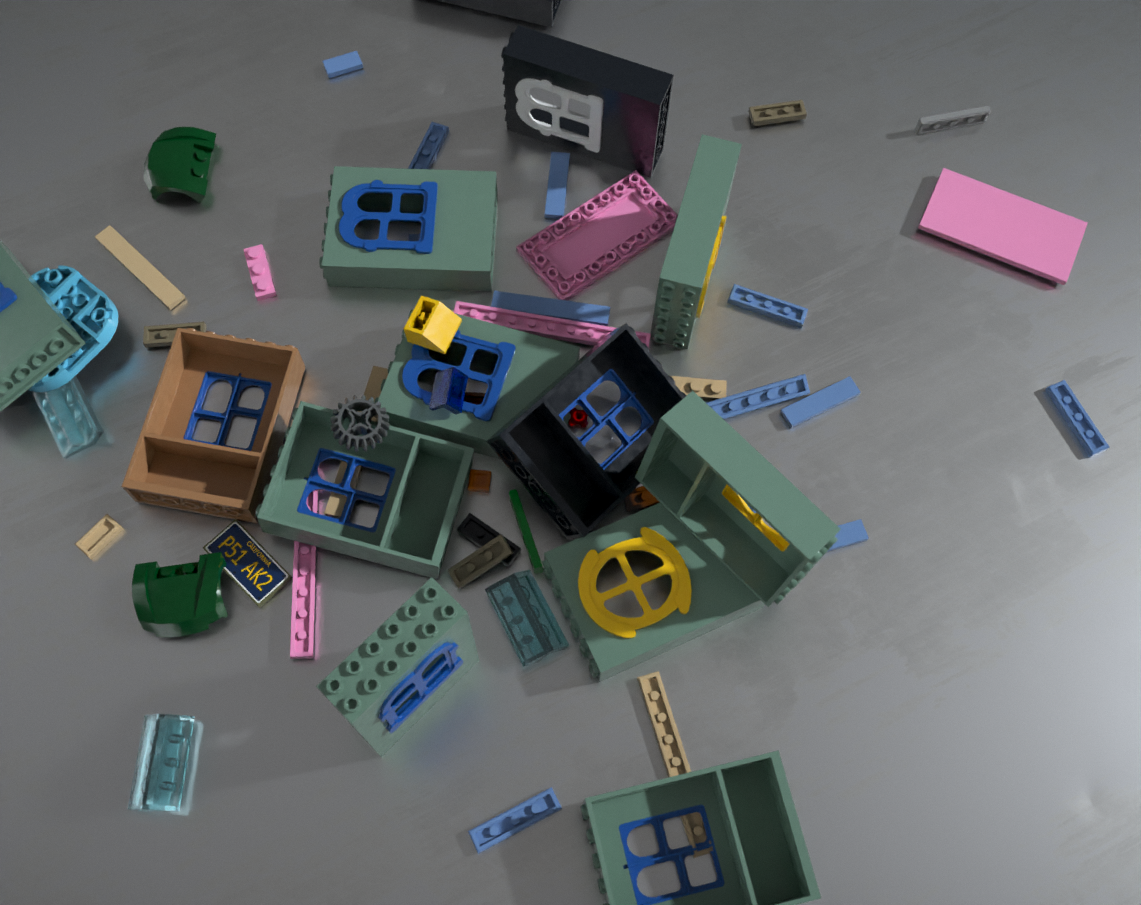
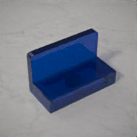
[429,367,468,415]

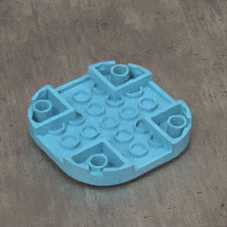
[28,265,118,392]

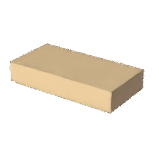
[75,514,124,560]

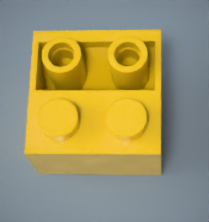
[403,295,462,354]

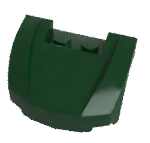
[144,127,216,203]
[132,552,228,637]

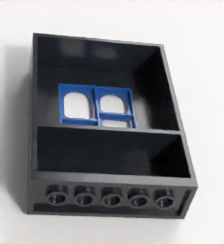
[486,323,687,540]

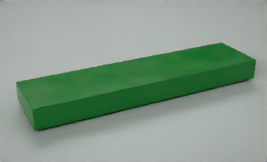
[509,489,543,574]

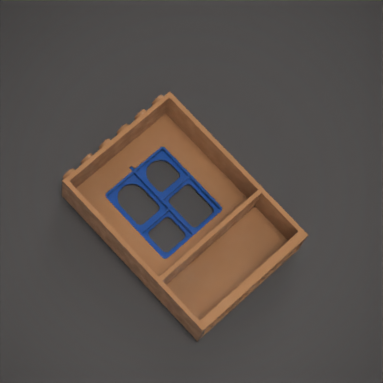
[121,328,305,524]

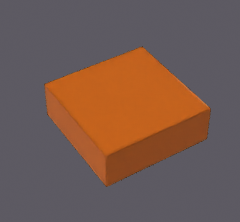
[468,469,492,493]

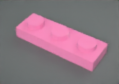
[243,244,277,301]

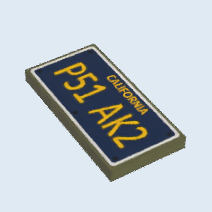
[203,519,293,608]

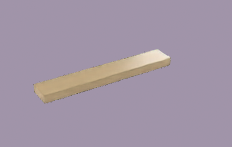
[95,225,185,310]

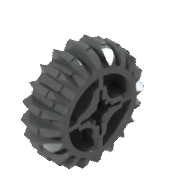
[330,394,390,452]

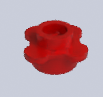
[568,408,588,428]

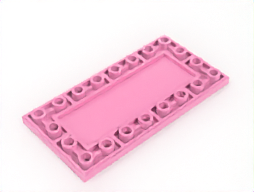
[918,168,1088,285]
[516,170,678,301]

